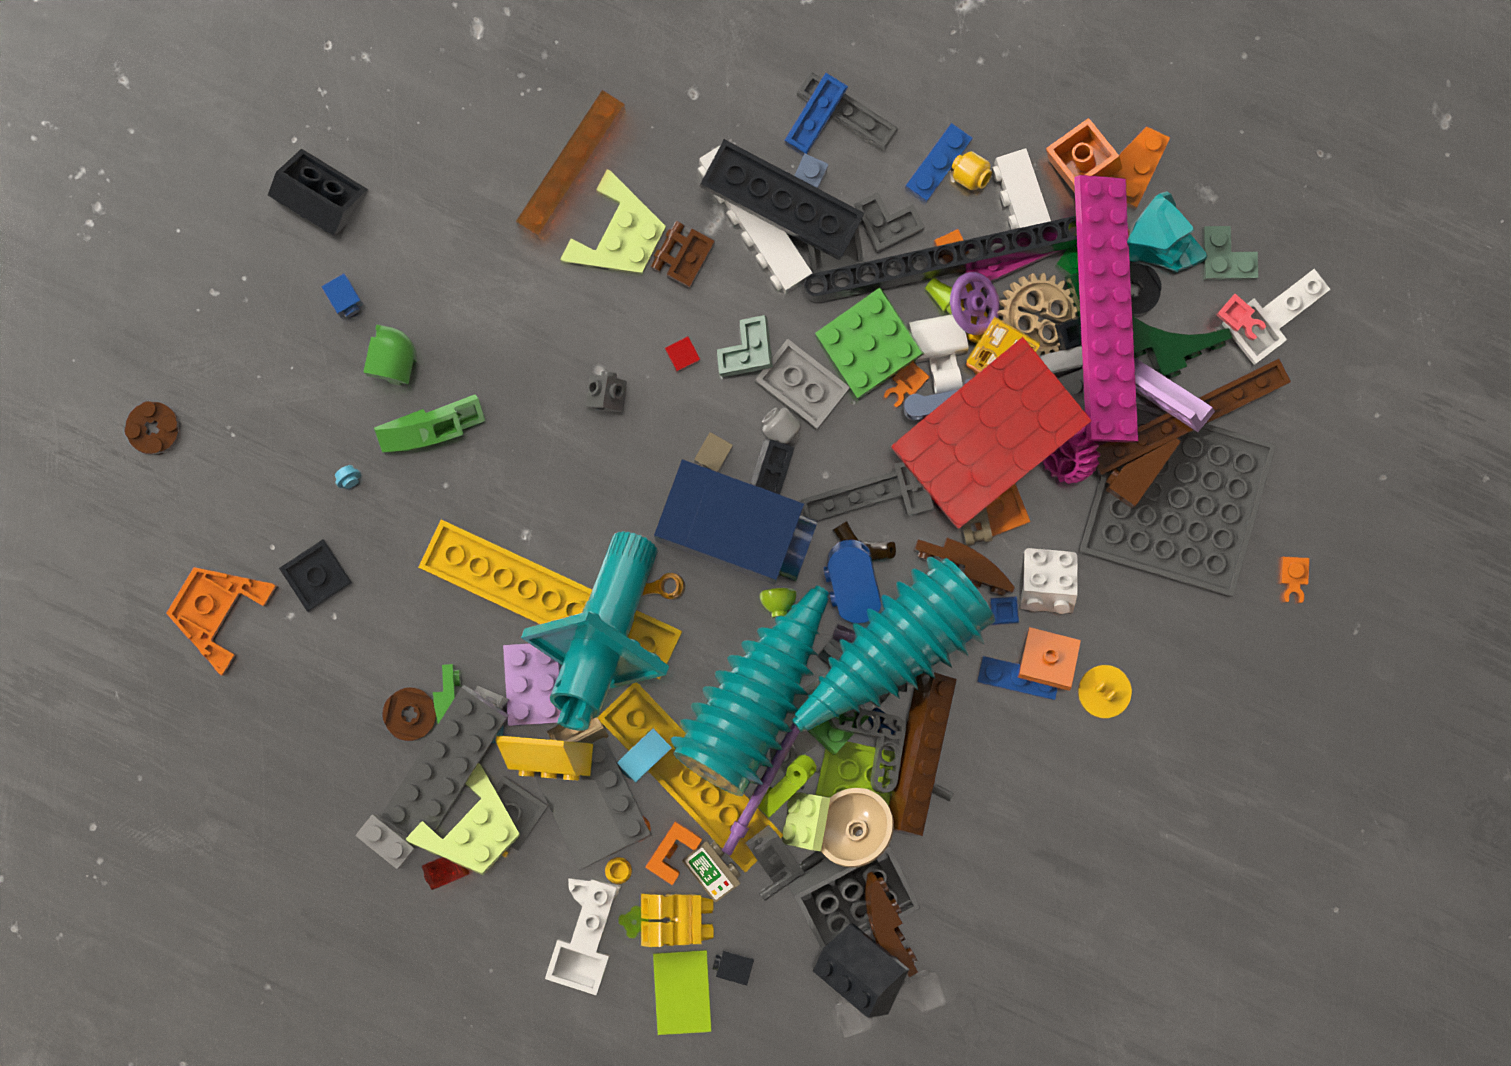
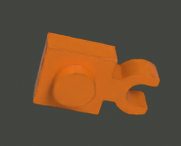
[884,362,930,407]
[1280,557,1309,603]

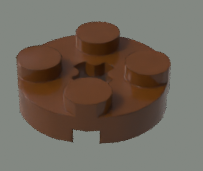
[124,401,180,455]
[382,687,437,741]

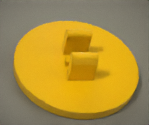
[1078,665,1132,718]

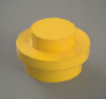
[605,857,632,884]

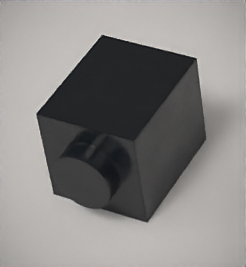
[712,949,754,986]

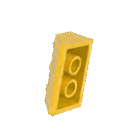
[495,736,593,781]

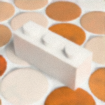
[992,148,1051,229]

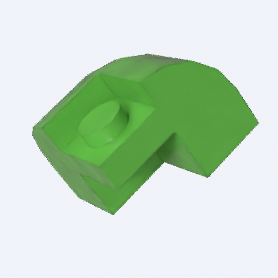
[364,324,417,386]

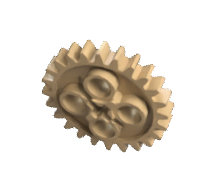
[997,273,1077,356]

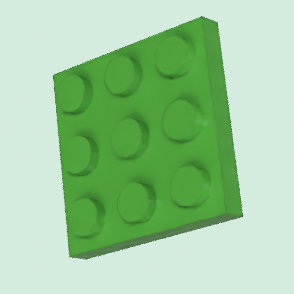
[815,288,924,399]

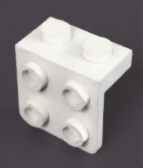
[1020,548,1077,614]

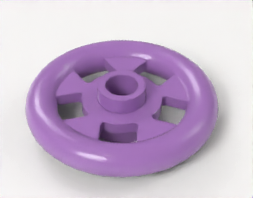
[950,272,1000,335]

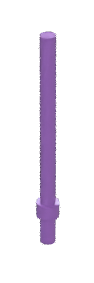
[722,723,800,855]

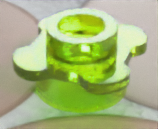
[618,906,649,938]

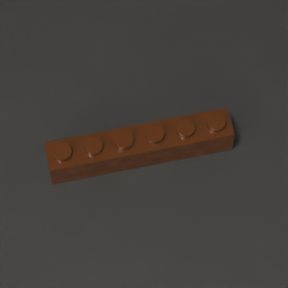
[889,672,957,836]

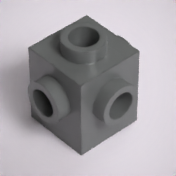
[585,371,627,412]

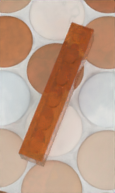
[516,90,626,241]

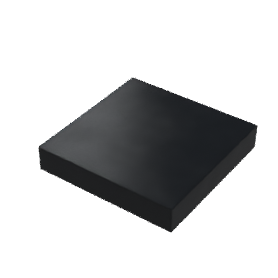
[279,539,353,613]

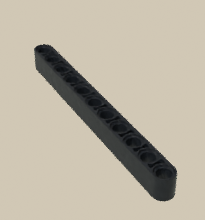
[804,216,1077,303]

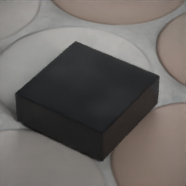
[1055,316,1082,350]

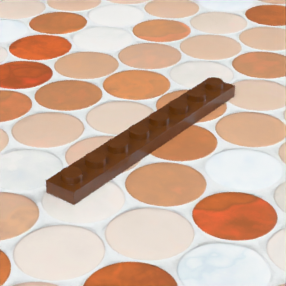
[1096,359,1291,476]

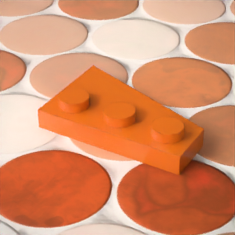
[1111,127,1170,209]

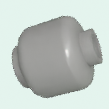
[762,407,801,446]

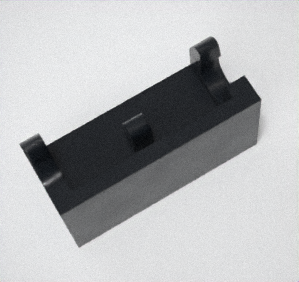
[750,439,795,495]

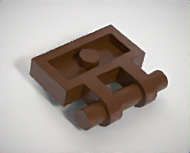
[651,221,715,288]

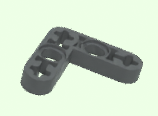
[828,708,906,793]

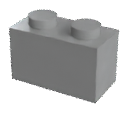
[355,814,417,869]

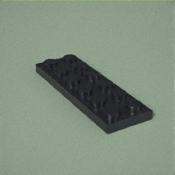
[699,139,864,261]

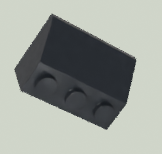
[268,148,368,236]
[813,923,909,1018]

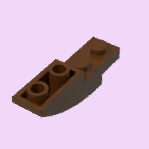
[913,538,1015,597]
[866,871,918,978]

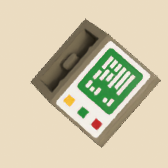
[682,840,741,903]

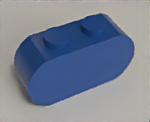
[823,540,881,623]

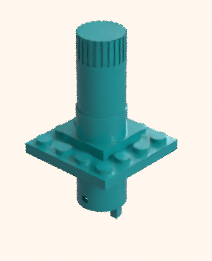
[521,531,669,731]

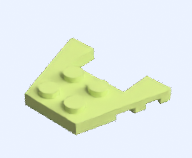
[560,169,666,274]
[406,763,520,875]

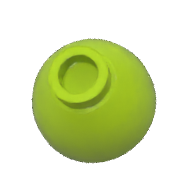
[759,588,797,618]

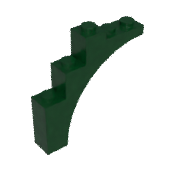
[1065,272,1233,379]

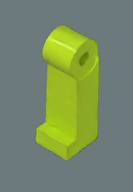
[758,755,816,818]

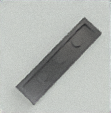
[796,71,898,152]
[799,471,903,522]

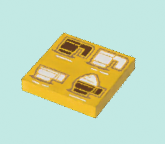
[967,316,1040,371]

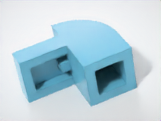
[617,728,672,783]

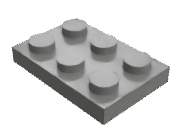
[755,339,850,429]

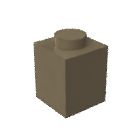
[694,432,733,472]

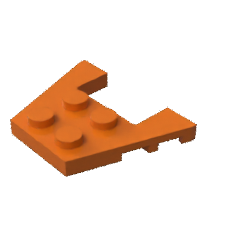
[166,567,277,676]

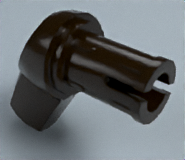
[833,521,896,561]

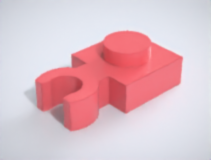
[1216,294,1266,341]

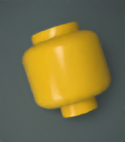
[952,151,992,191]

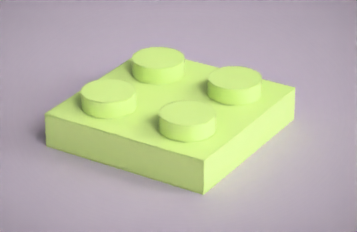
[782,792,830,851]

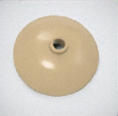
[821,788,894,867]

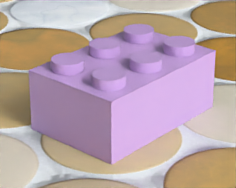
[503,644,561,726]

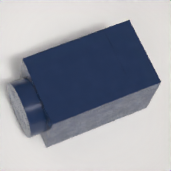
[654,459,818,585]

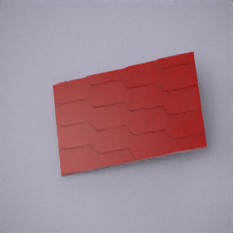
[891,337,1092,529]

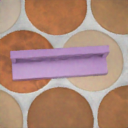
[1134,358,1215,432]

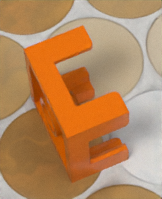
[645,821,703,885]

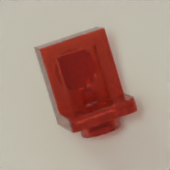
[422,857,470,890]

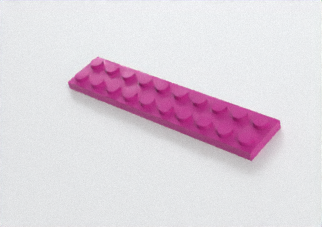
[1074,175,1138,442]

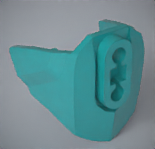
[1127,192,1208,272]

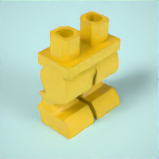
[641,894,714,947]

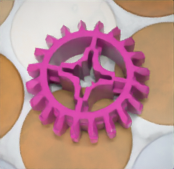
[1042,427,1100,484]

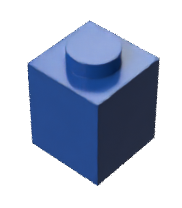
[321,273,364,318]

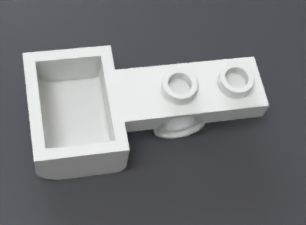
[1222,269,1331,365]
[908,314,969,394]
[545,879,617,995]

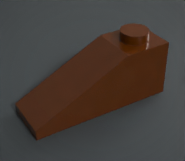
[1106,438,1181,508]

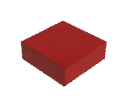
[665,336,700,372]

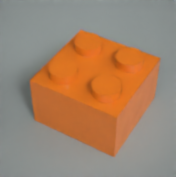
[1046,118,1122,193]

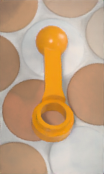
[642,573,685,600]

